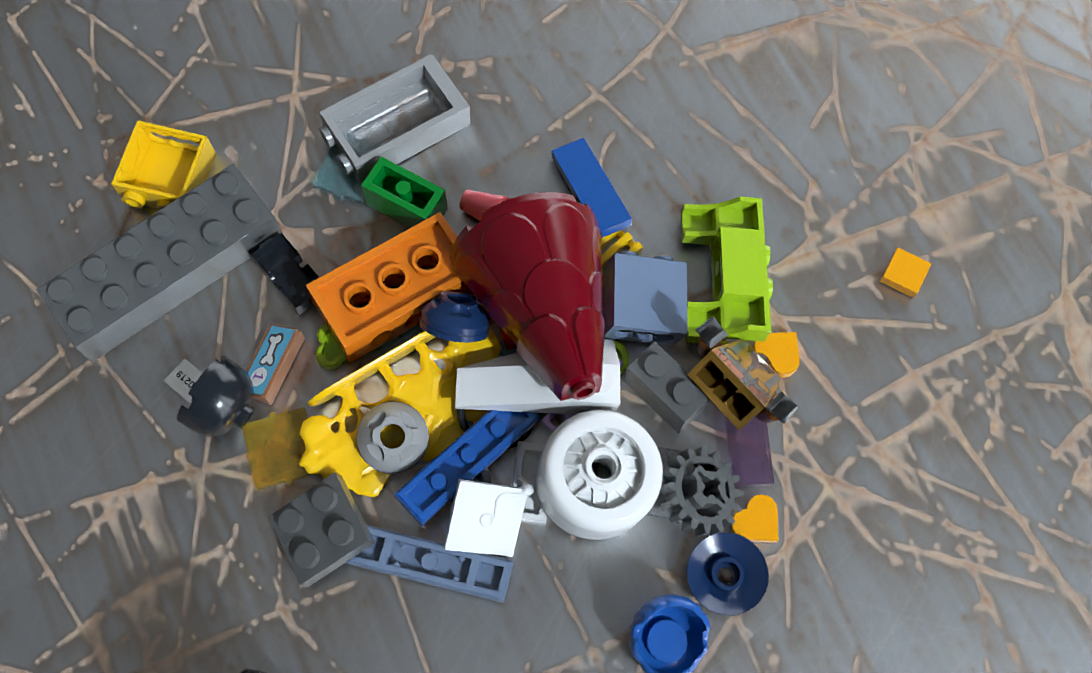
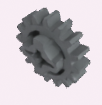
[660,447,743,537]

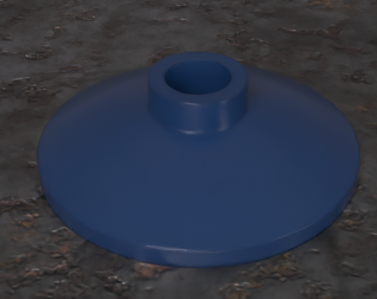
[686,533,769,616]

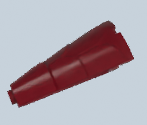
[450,192,605,401]

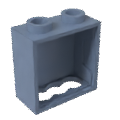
[602,251,688,346]

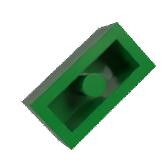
[361,156,448,228]

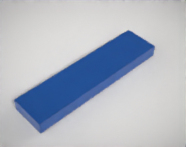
[394,410,540,527]

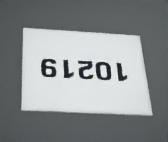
[163,358,202,404]

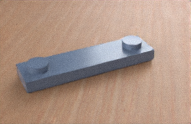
[346,525,514,603]

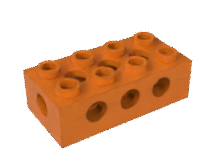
[306,212,473,363]

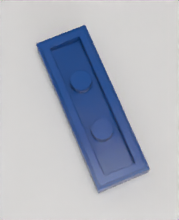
[551,138,632,238]

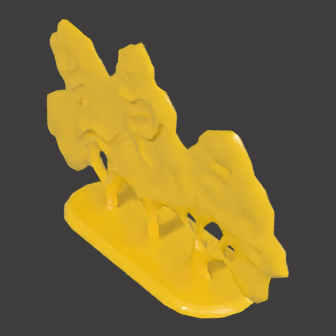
[299,326,502,497]

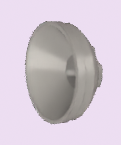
[356,401,429,474]

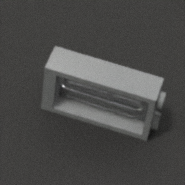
[319,54,470,184]

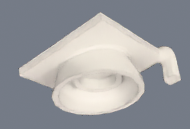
[444,477,534,557]

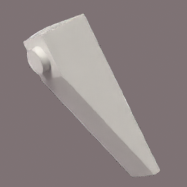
[455,339,620,415]

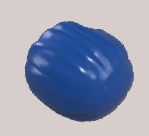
[628,594,711,673]

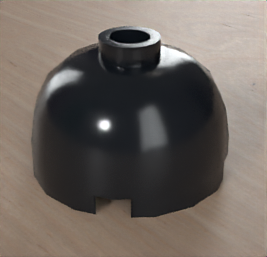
[176,355,255,437]

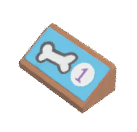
[246,323,305,406]

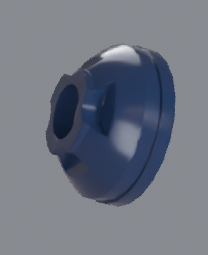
[418,291,490,343]

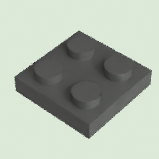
[269,473,375,588]

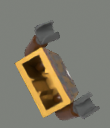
[687,316,800,430]

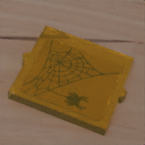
[242,407,314,491]

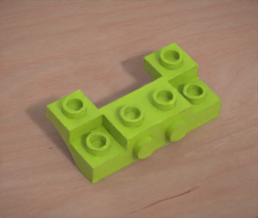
[681,196,773,343]

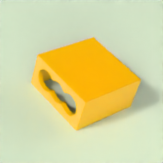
[111,120,216,210]

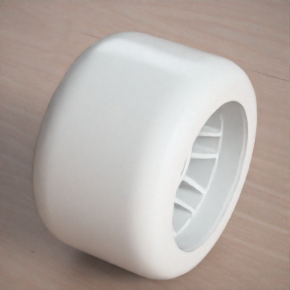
[536,410,663,540]

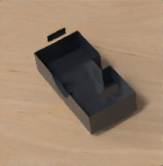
[251,233,320,315]

